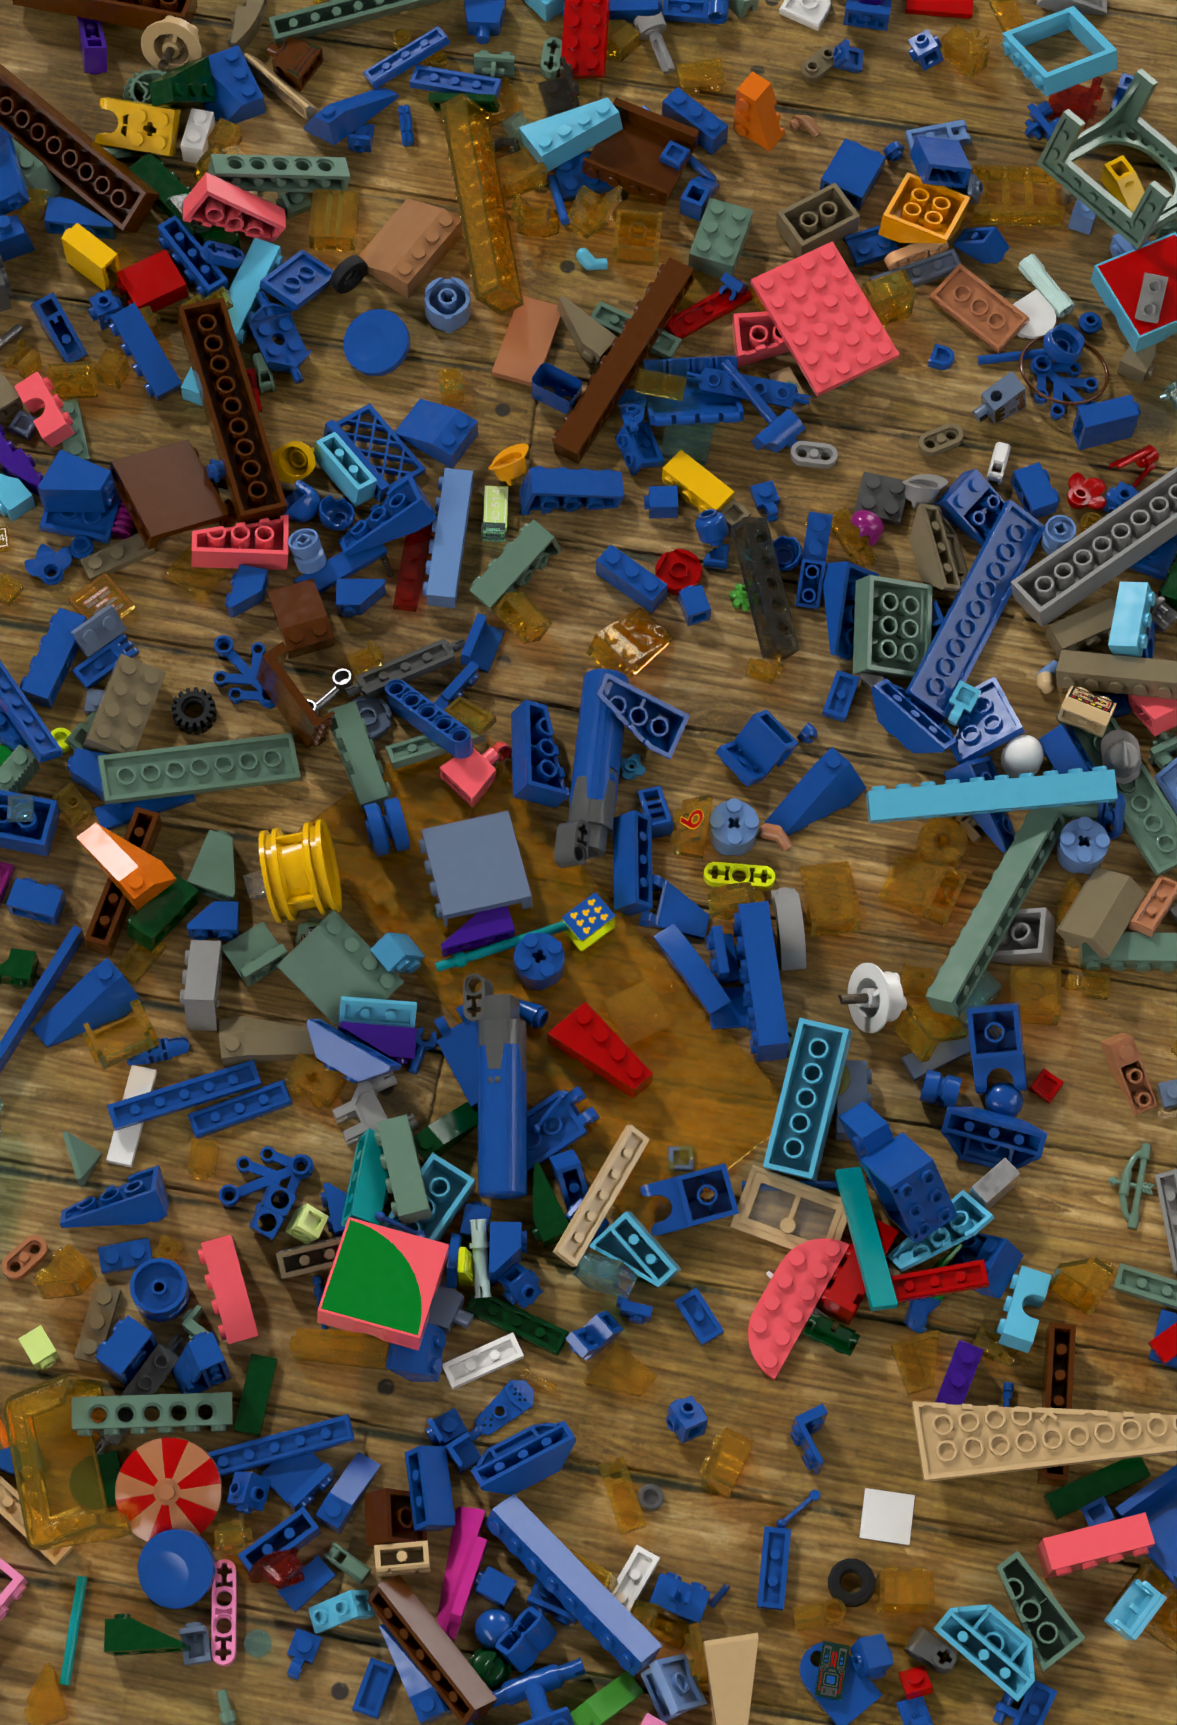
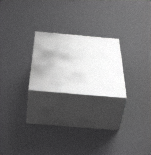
[969,1158,1020,1210]

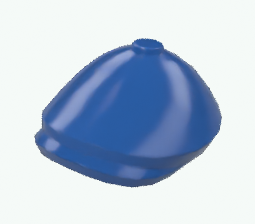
[1043,323,1084,364]

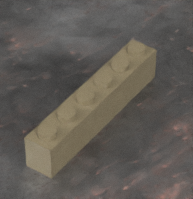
[1056,650,1177,699]

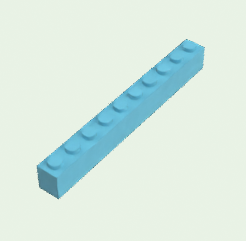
[866,766,1118,824]

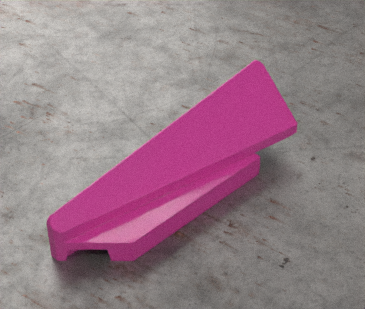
[437,1506,488,1643]

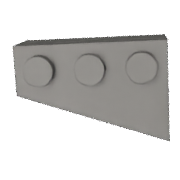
[180,940,223,1031]

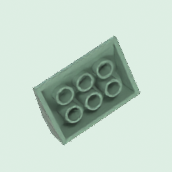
[853,575,933,679]
[277,910,404,1027]

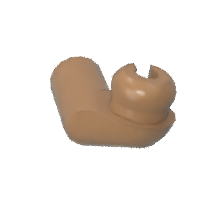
[789,115,823,138]

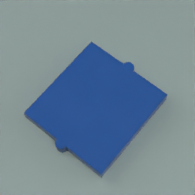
[705,987,748,1030]

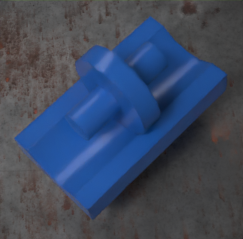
[1024,101,1060,140]

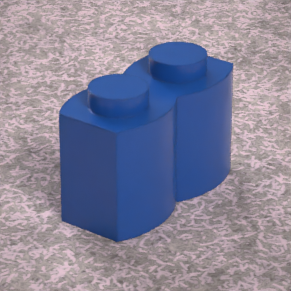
[495,1606,557,1673]

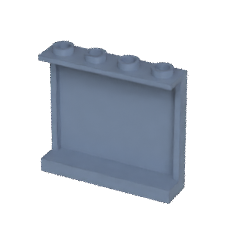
[418,811,532,927]

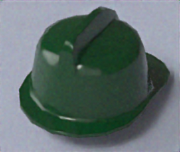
[468,1647,511,1691]

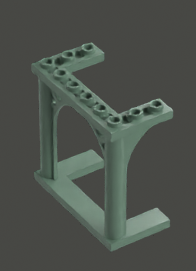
[1037,69,1177,249]

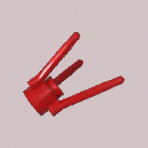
[1109,444,1159,488]

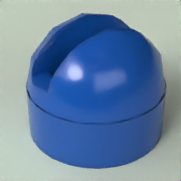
[797,722,818,744]

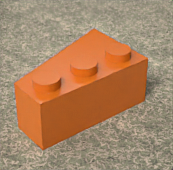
[733,71,785,152]

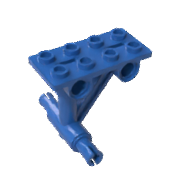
[491,1657,586,1725]

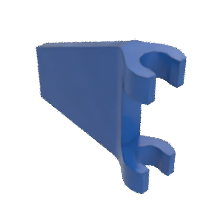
[638,874,710,939]

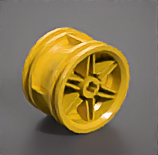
[259,819,342,924]

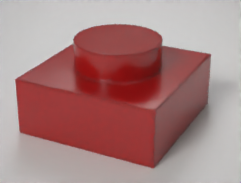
[898,1665,933,1700]

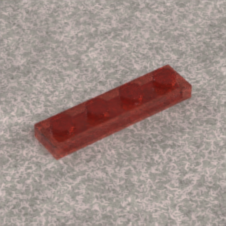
[393,524,432,612]

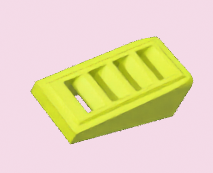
[457,1247,475,1287]

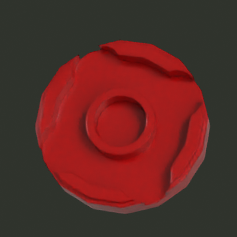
[655,549,703,595]

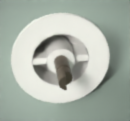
[838,963,907,1033]

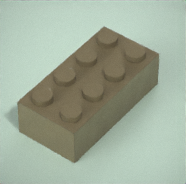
[82,653,166,754]

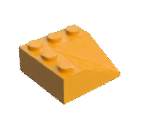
[878,172,971,244]

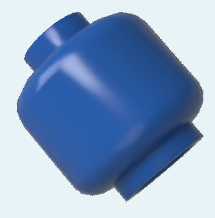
[695,509,729,546]

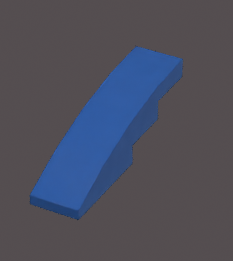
[653,923,731,1016]

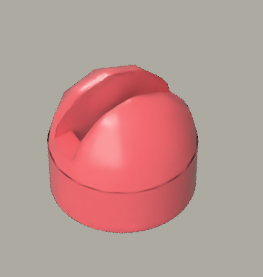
[491,741,512,763]

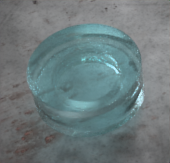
[244,1629,272,1658]

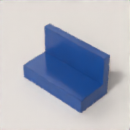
[461,613,505,673]

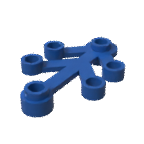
[1030,355,1098,420]
[213,635,276,709]
[219,1146,314,1219]

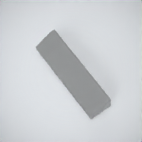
[1155,1169,1177,1274]

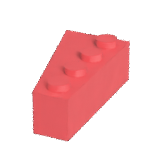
[198,1235,259,1345]
[1036,1512,1155,1579]

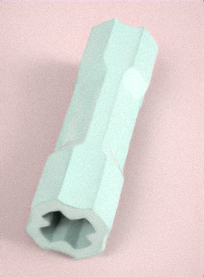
[1018,254,1075,318]

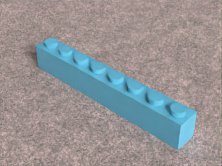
[181,238,284,406]

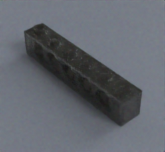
[731,517,799,660]

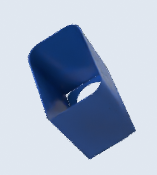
[532,363,582,414]
[249,1183,297,1242]

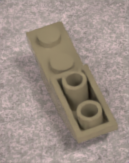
[228,0,268,51]

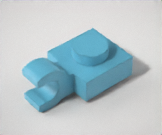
[947,680,981,727]

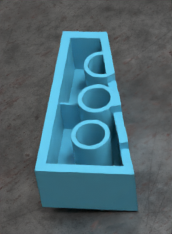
[519,97,623,173]

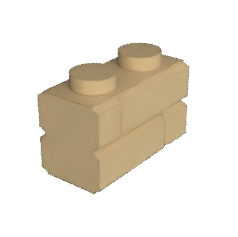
[374,1540,431,1577]

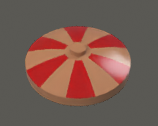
[115,1437,223,1542]

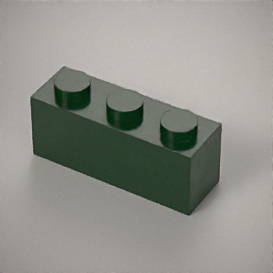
[127,874,199,952]

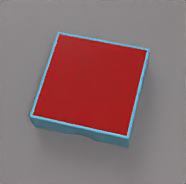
[1091,232,1177,353]

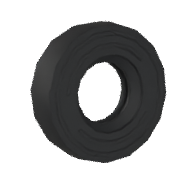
[330,255,368,294]
[828,1558,876,1607]

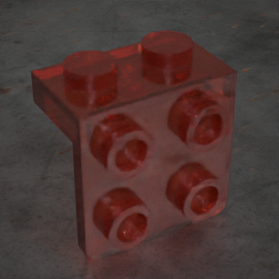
[1048,77,1105,129]

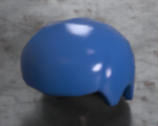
[318,495,355,531]
[767,536,803,572]
[985,1081,1023,1117]
[474,1609,515,1650]

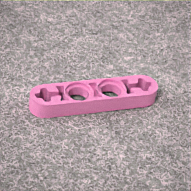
[211,1559,237,1667]

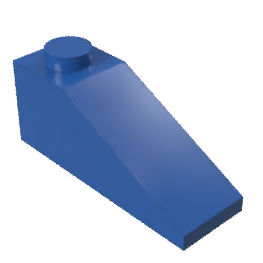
[44,197,116,240]
[30,292,88,365]
[315,1452,381,1534]

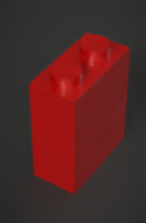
[115,249,189,318]

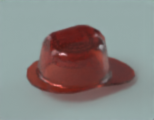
[248,1548,305,1590]

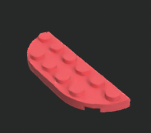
[748,1238,850,1381]

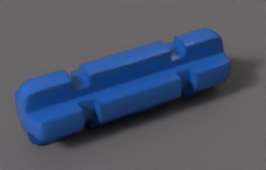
[398,105,414,147]

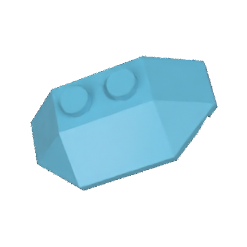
[934,1604,1035,1702]

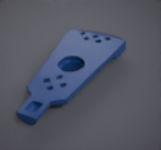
[618,388,648,432]
[468,1380,534,1442]

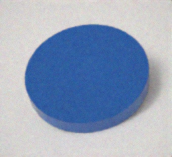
[343,309,410,376]
[138,1529,216,1609]

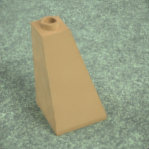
[702,1633,759,1725]

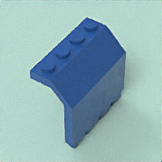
[643,355,744,427]

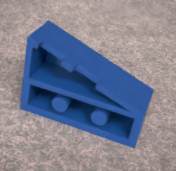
[838,1101,893,1191]
[172,1331,232,1394]

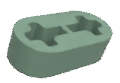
[540,37,562,79]

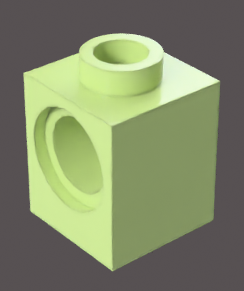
[285,1203,329,1244]
[18,1325,60,1371]

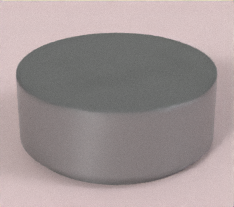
[637,1484,664,1512]

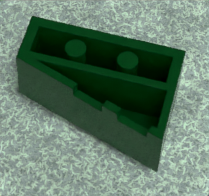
[149,56,216,107]

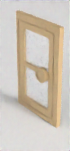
[730,1165,847,1250]

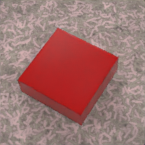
[1028,1068,1065,1104]

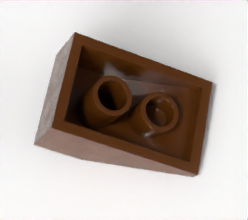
[267,578,335,659]

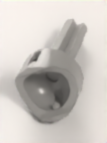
[633,11,675,75]

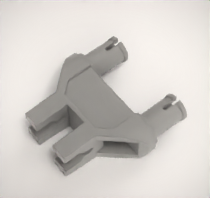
[332,1072,419,1146]

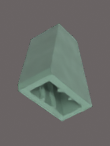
[187,829,237,902]

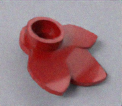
[1067,472,1107,510]

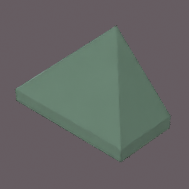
[62,1131,102,1186]

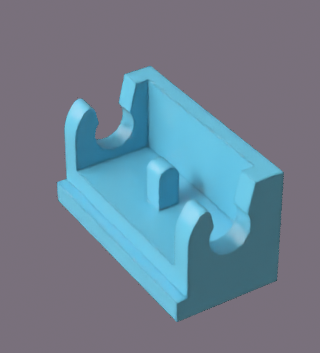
[1104,1578,1167,1641]

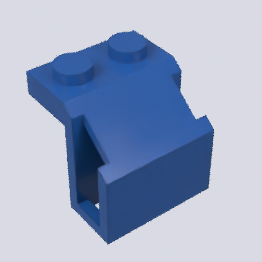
[715,710,799,787]

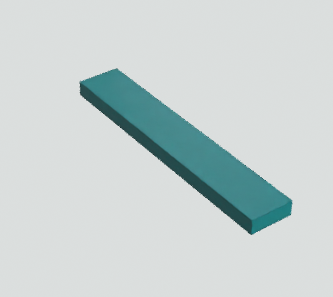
[835,1167,898,1311]

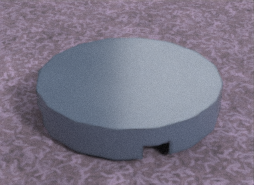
[349,695,392,741]

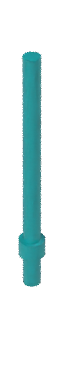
[435,921,569,972]

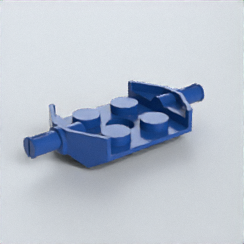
[248,291,312,384]

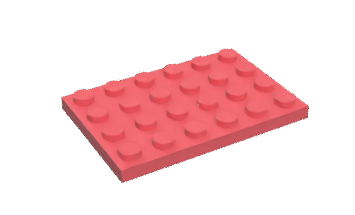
[750,241,900,397]

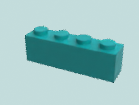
[341,1128,390,1227]

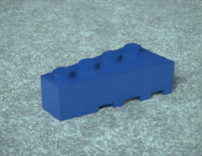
[519,466,624,515]
[511,699,570,808]

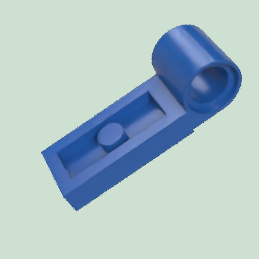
[662,0,730,24]

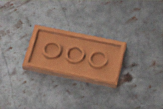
[929,263,1030,353]
[492,295,561,387]

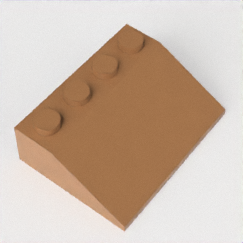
[358,198,463,299]

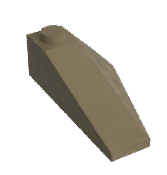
[219,1016,316,1068]

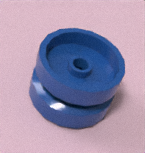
[363,797,410,857]
[130,1258,191,1323]

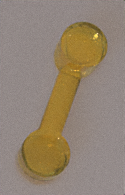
[393,28,448,69]

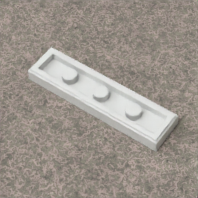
[106,1065,157,1168]

